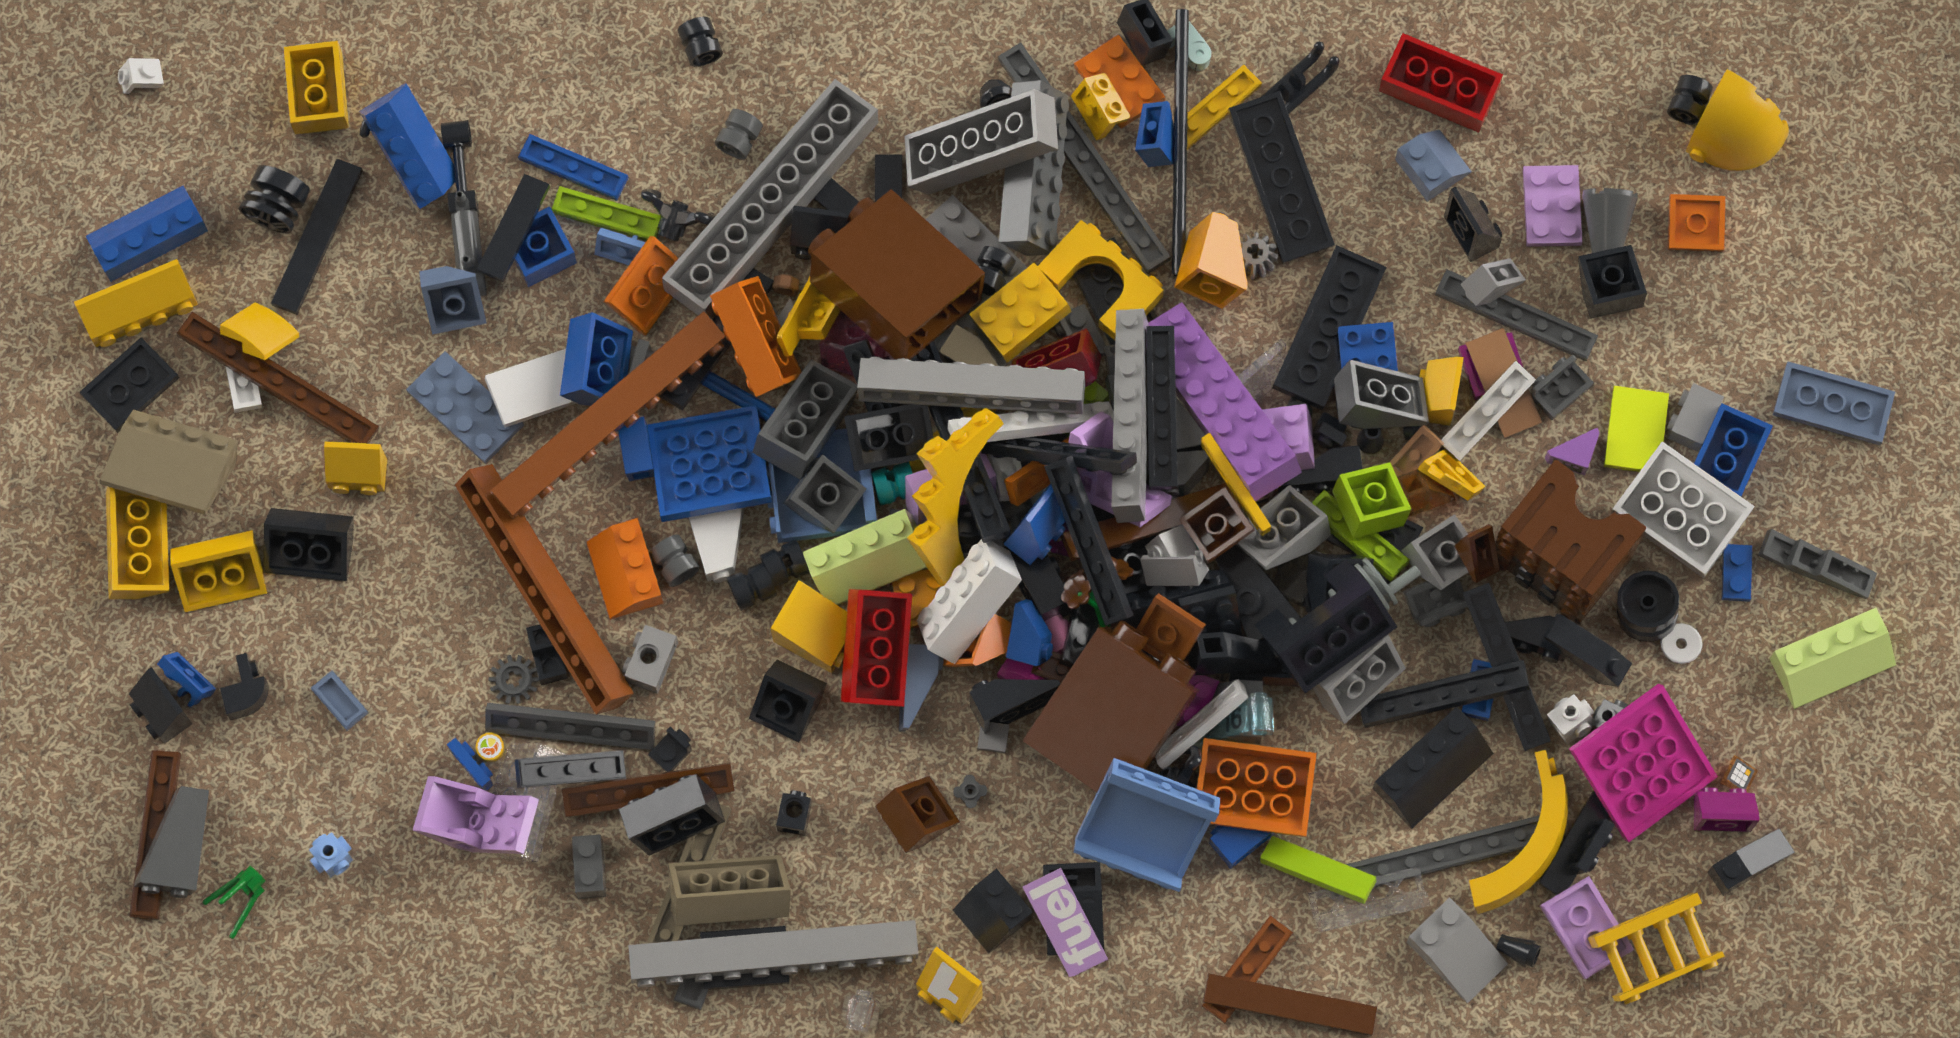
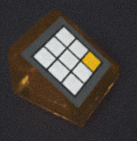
[1720,755,1758,792]

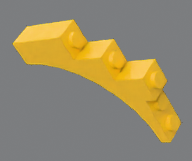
[907,408,1004,587]

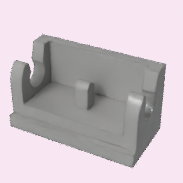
[1141,550,1208,586]

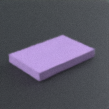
[1540,876,1634,979]

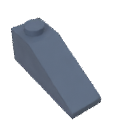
[899,644,943,732]

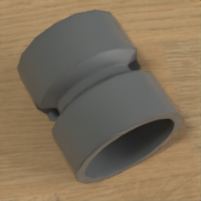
[715,109,763,160]
[649,534,700,587]

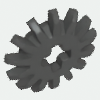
[488,655,539,704]

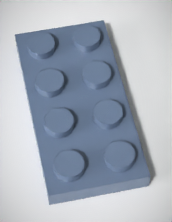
[406,351,524,464]
[1772,361,1895,446]

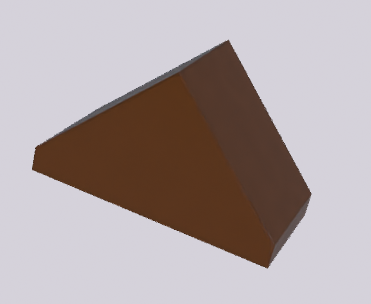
[1454,524,1499,583]

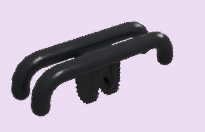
[1261,41,1340,114]

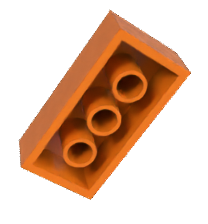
[710,276,802,397]

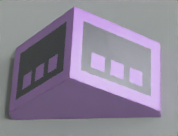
[1545,428,1600,475]

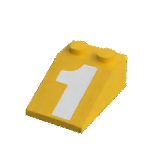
[916,946,983,1024]

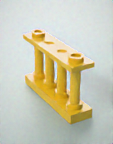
[1588,893,1725,1004]

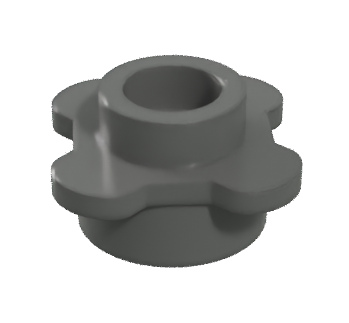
[953,775,987,808]

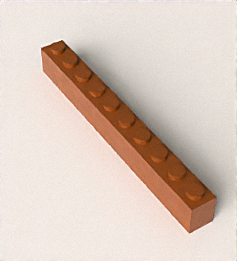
[491,311,726,519]
[455,464,634,715]

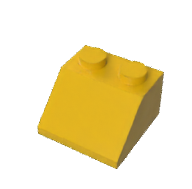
[1419,357,1464,426]
[324,441,387,495]

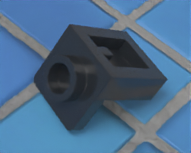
[648,727,692,772]

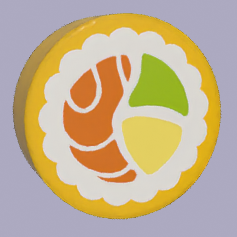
[475,733,505,762]

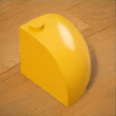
[1686,69,1789,171]

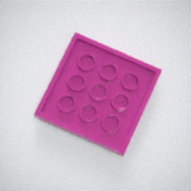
[1569,684,1718,842]

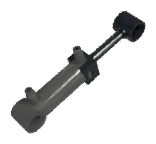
[441,120,487,296]

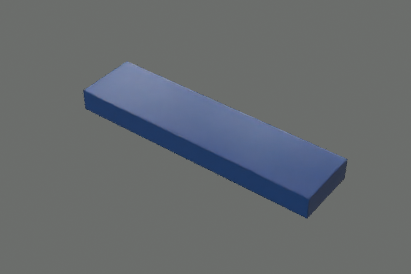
[518,134,629,201]

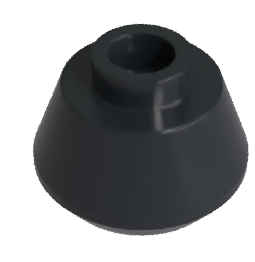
[980,79,1012,108]

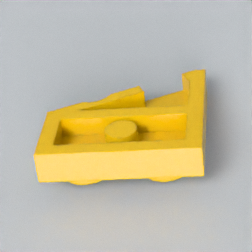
[1417,448,1486,501]

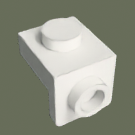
[118,58,164,94]

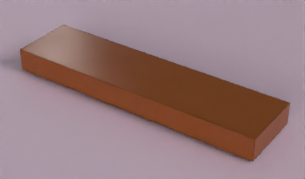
[1202,916,1293,1024]

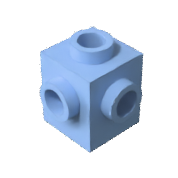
[309,832,353,878]

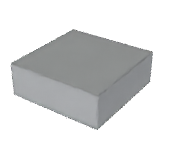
[977,722,1009,753]

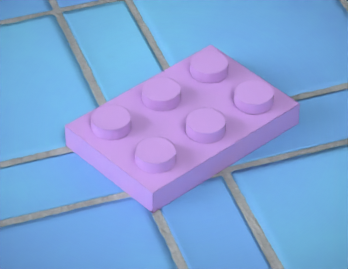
[1523,165,1582,247]

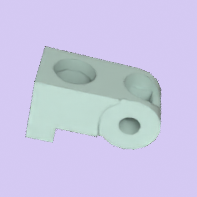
[1167,21,1211,71]

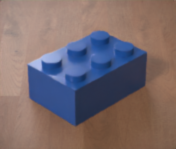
[1694,403,1773,496]

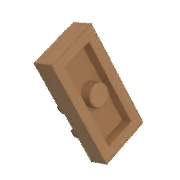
[1390,425,1445,485]

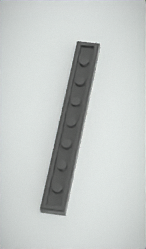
[1329,815,1540,898]

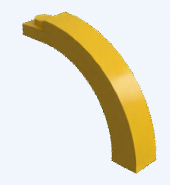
[1469,750,1568,914]

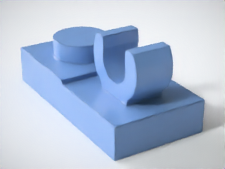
[594,228,645,265]

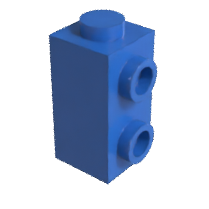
[618,415,655,482]

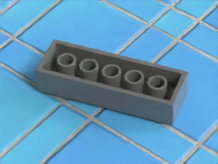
[999,80,1069,256]

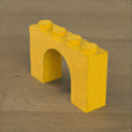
[1038,220,1164,340]

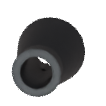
[1356,428,1384,454]
[1496,934,1541,967]

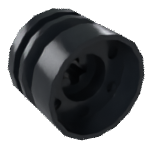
[238,165,310,234]

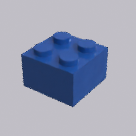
[514,206,577,287]

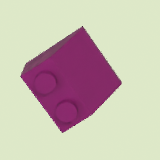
[1694,787,1759,832]

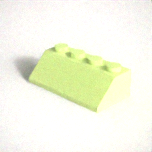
[803,509,927,605]
[1770,608,1896,709]

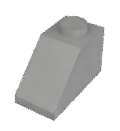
[1460,258,1526,306]

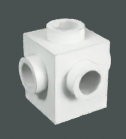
[1547,694,1594,745]

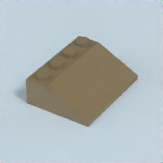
[100,410,238,515]

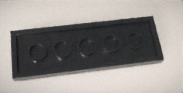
[1228,91,1335,264]
[1272,245,1387,411]

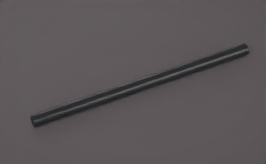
[1172,9,1189,277]

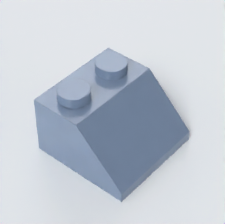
[1395,129,1472,202]
[419,266,487,335]

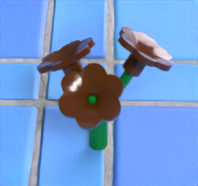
[1061,557,1134,627]

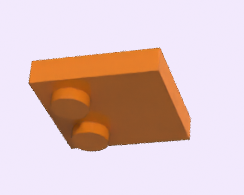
[1668,194,1726,252]

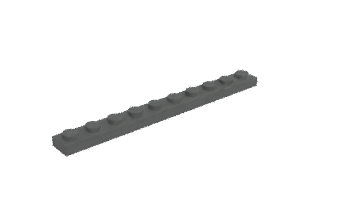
[998,42,1171,274]

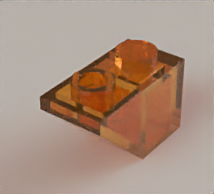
[1397,469,1455,517]

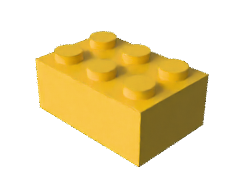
[284,41,349,135]
[969,263,1072,363]

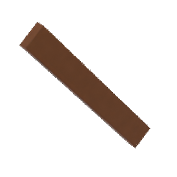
[177,312,379,444]
[1060,483,1270,562]

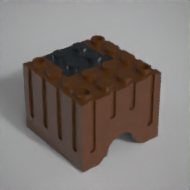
[1495,460,1646,624]

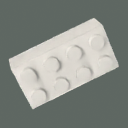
[917,539,1022,664]

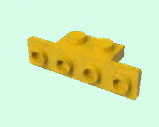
[777,276,840,356]

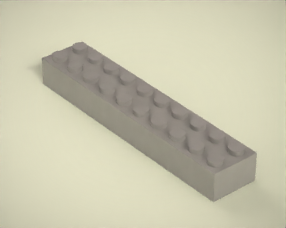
[662,79,879,318]

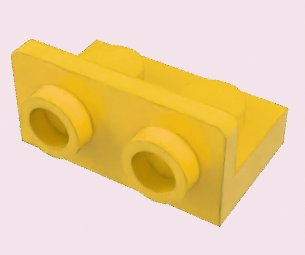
[1071,73,1130,141]

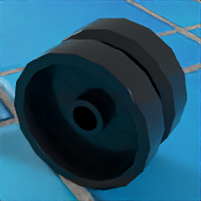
[1617,571,1679,642]

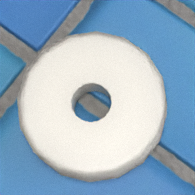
[1660,623,1702,664]

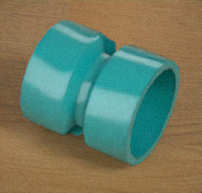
[871,462,913,506]

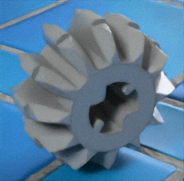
[1240,232,1278,280]

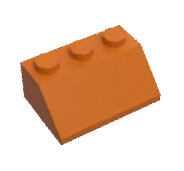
[586,518,663,620]

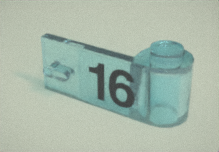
[1201,692,1274,745]

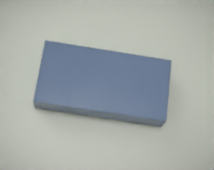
[311,670,368,731]

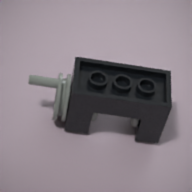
[1255,557,1421,693]

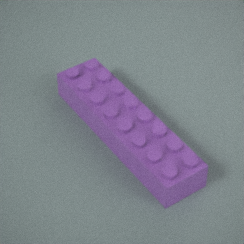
[1148,302,1302,501]

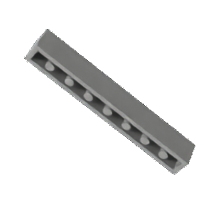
[1111,308,1149,523]
[857,357,1085,414]

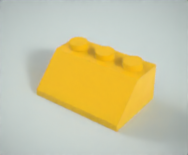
[170,530,267,612]

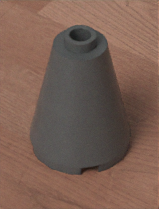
[1582,188,1638,253]

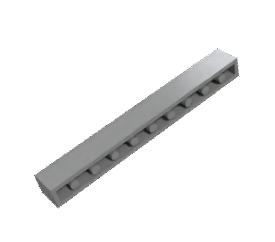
[628,920,918,987]

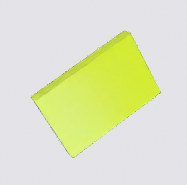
[1604,386,1669,472]

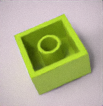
[1332,462,1411,539]

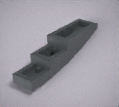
[1758,529,1877,599]

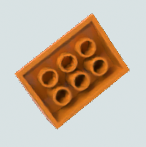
[1197,738,1317,837]

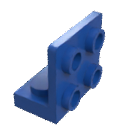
[1338,322,1398,371]

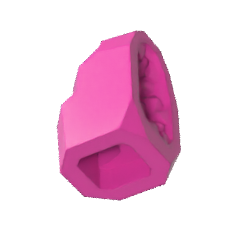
[997,658,1044,680]

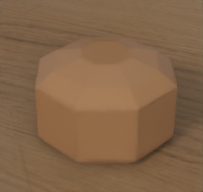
[773,274,800,296]

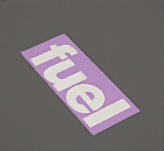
[1023,868,1108,977]

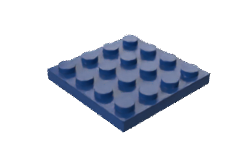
[647,405,772,522]

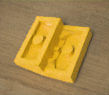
[220,302,299,360]

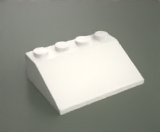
[1612,442,1755,578]

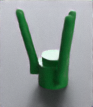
[202,866,265,939]

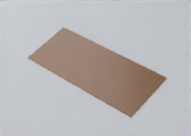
[1466,328,1542,438]

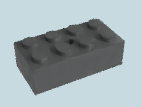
[752,359,858,480]

